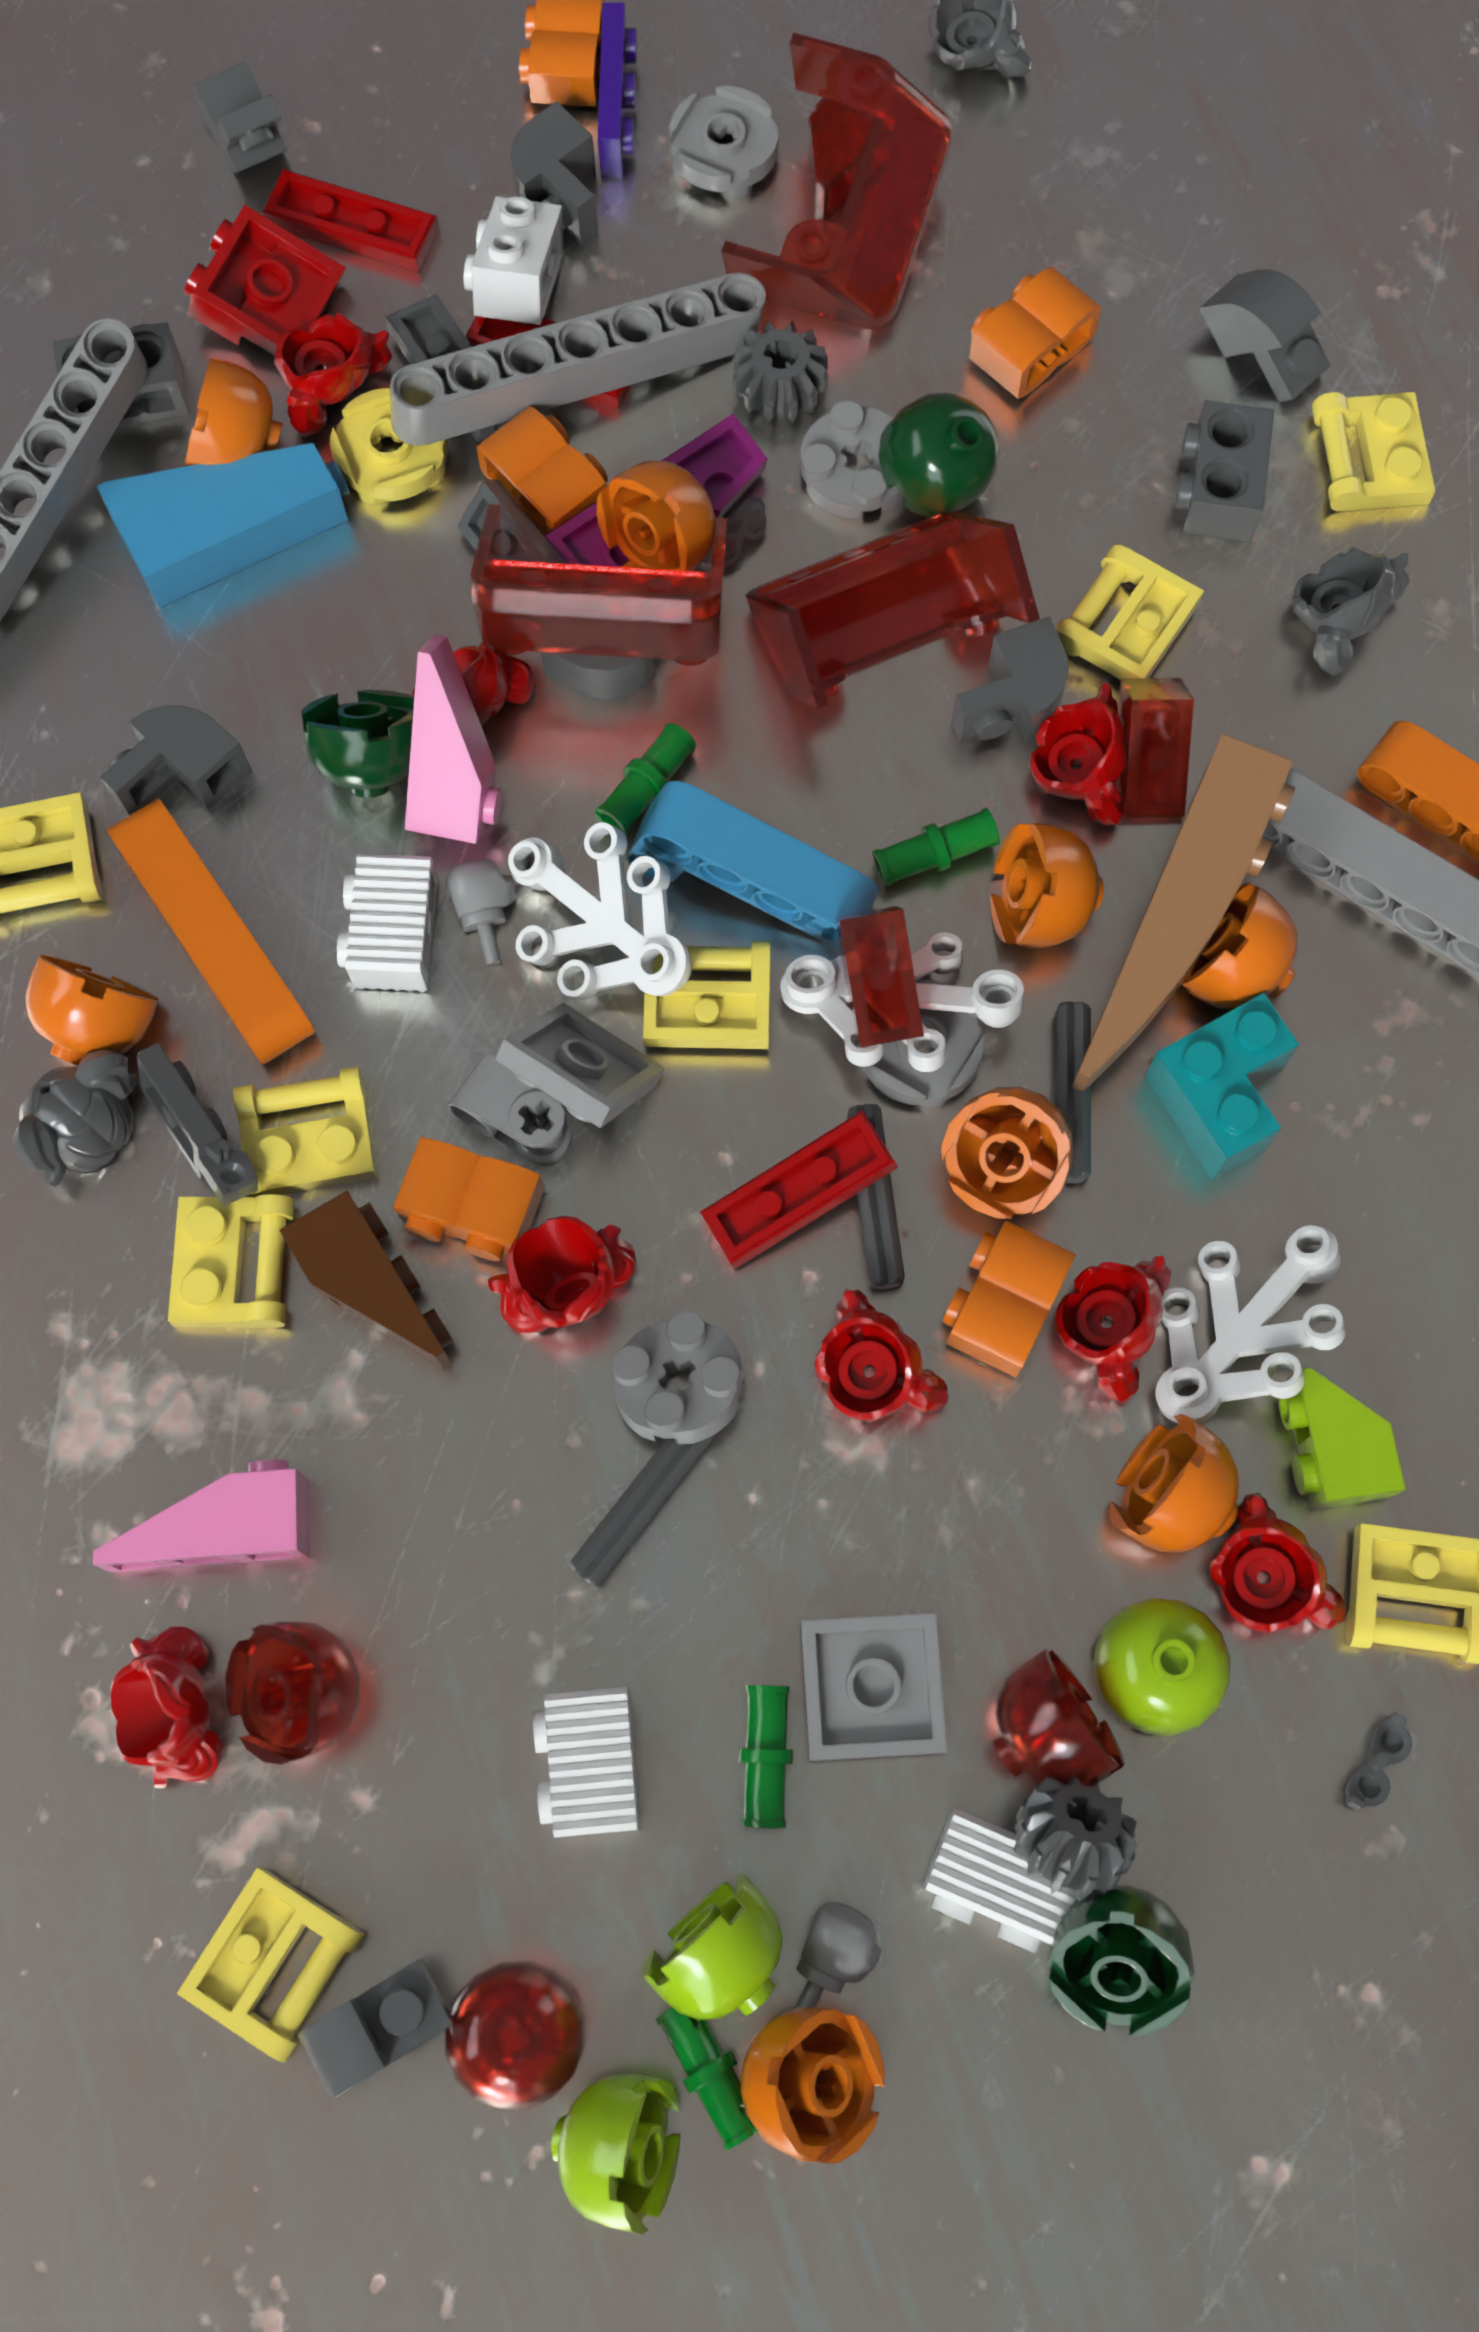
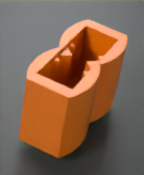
[519,0,605,107]
[969,267,1102,399]
[476,406,608,537]
[393,1137,545,1261]
[942,1220,1076,1378]

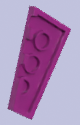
[545,414,768,622]

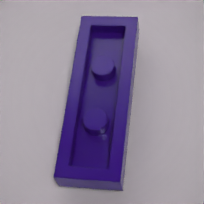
[598,3,637,178]

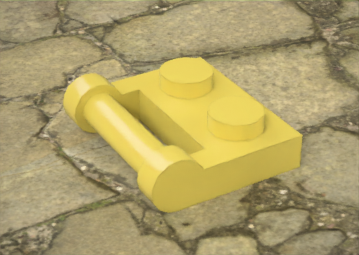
[1311,392,1435,512]
[1055,545,1204,691]
[0,792,103,918]
[643,941,770,1049]
[233,1066,378,1197]
[168,1194,294,1328]
[1345,1523,1479,1664]
[176,1867,365,2063]

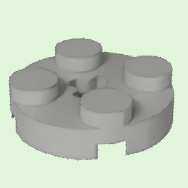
[669,85,779,198]
[800,400,904,519]
[859,980,985,1108]
[611,1312,745,1445]

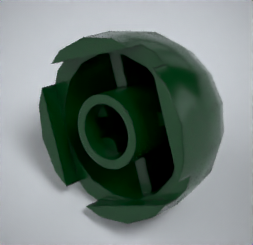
[878,392,999,518]
[301,690,414,797]
[1049,1885,1194,2036]

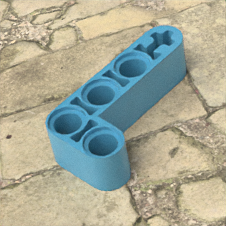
[626,781,879,948]

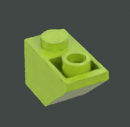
[1278,1368,1406,1511]

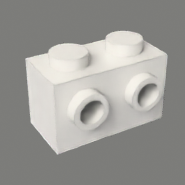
[464,196,563,325]

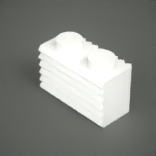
[337,854,438,992]
[533,1687,640,1838]
[921,1808,1076,1954]

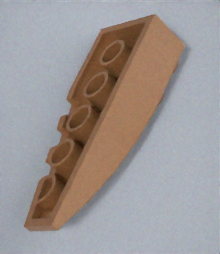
[1072,733,1295,1092]

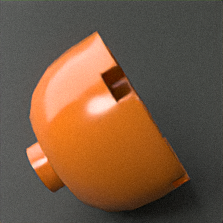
[185,358,283,467]
[597,461,716,588]
[990,823,1104,948]
[1181,883,1298,1010]
[25,954,159,1065]
[941,1087,1074,1219]
[1109,1414,1239,1553]
[741,2007,885,2164]

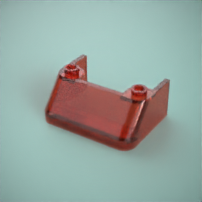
[721,32,951,329]
[470,504,728,666]
[745,511,1040,709]

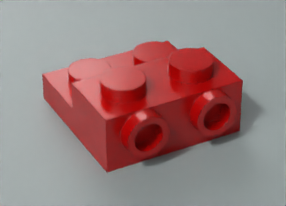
[183,204,346,355]

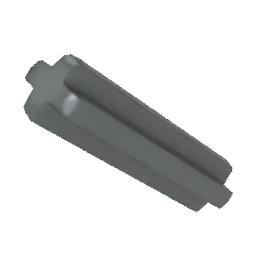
[1055,1001,1091,1184]
[847,1104,905,1289]
[570,1436,713,1586]

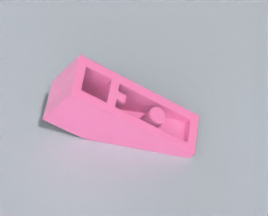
[405,635,503,844]
[93,1460,309,1573]

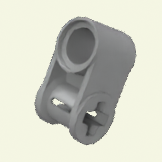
[448,1054,572,1165]

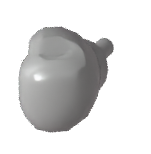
[445,859,515,966]
[795,1902,881,2008]

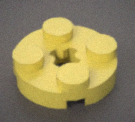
[330,388,448,505]

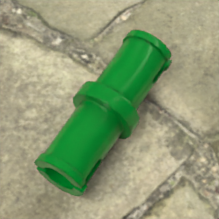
[595,723,697,835]
[872,808,1000,888]
[739,1685,793,1828]
[655,2008,758,2152]

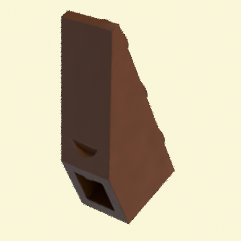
[279,1190,454,1370]

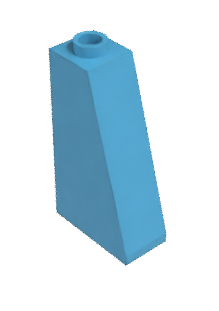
[96,443,349,608]

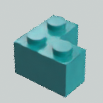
[1144,993,1300,1181]

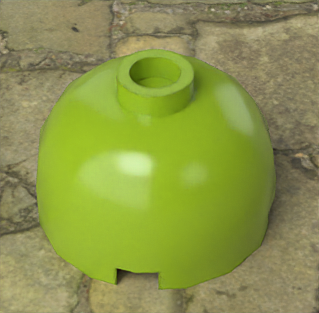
[1092,1598,1231,1737]
[641,1873,783,2020]
[551,2074,680,2235]

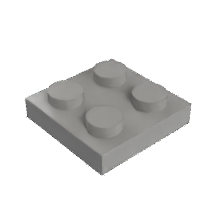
[495,1003,665,1128]
[801,1613,947,1761]

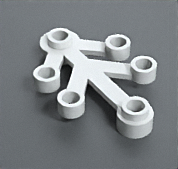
[508,822,692,1000]
[780,928,1024,1072]
[1155,1225,1346,1424]

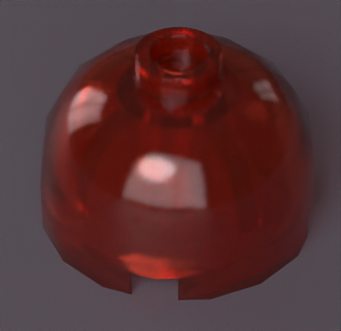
[225,1621,360,1765]
[993,1648,1125,1787]
[445,1961,586,2111]

